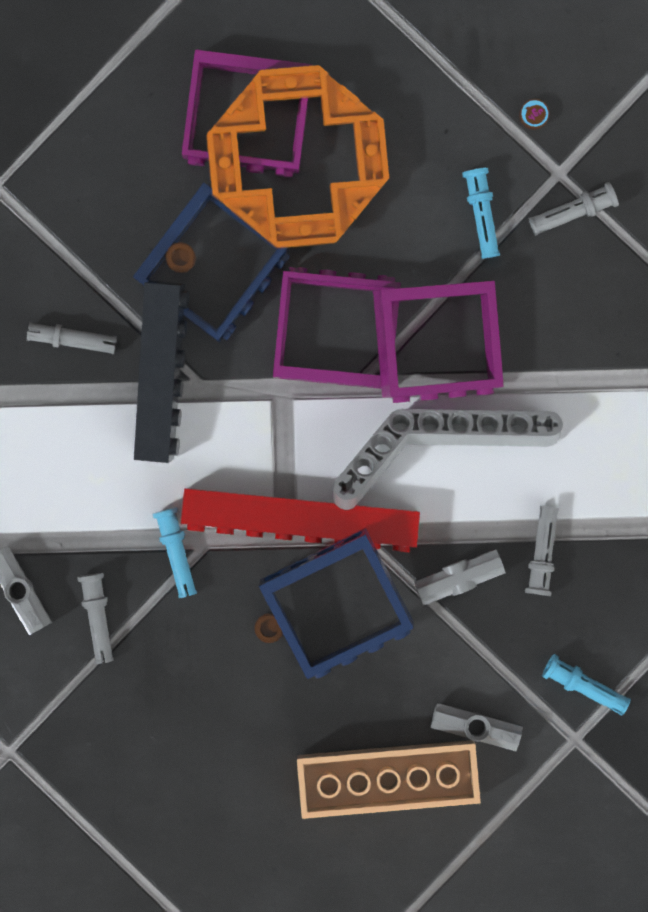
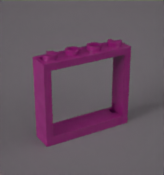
[182,50,312,177]
[273,267,401,389]
[373,281,504,403]

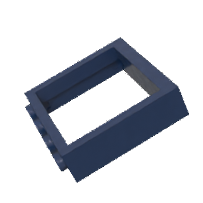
[133,183,290,342]
[259,528,414,679]

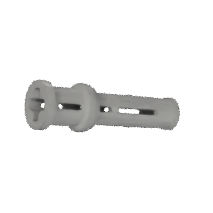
[528,182,619,236]
[525,506,559,596]
[77,573,114,664]

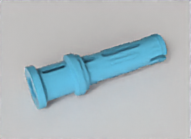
[462,168,500,259]
[152,507,197,598]
[542,654,631,716]

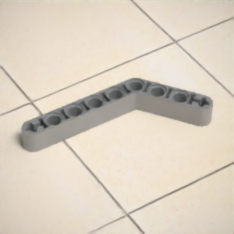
[333,409,563,510]

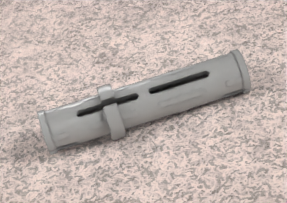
[27,322,117,354]

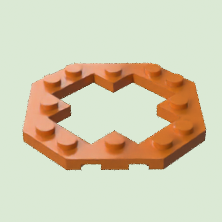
[206,65,389,249]

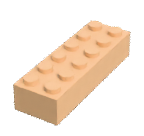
[297,740,481,819]

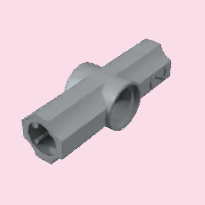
[0,546,52,635]
[414,550,506,605]
[430,703,523,751]

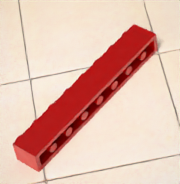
[181,488,420,552]

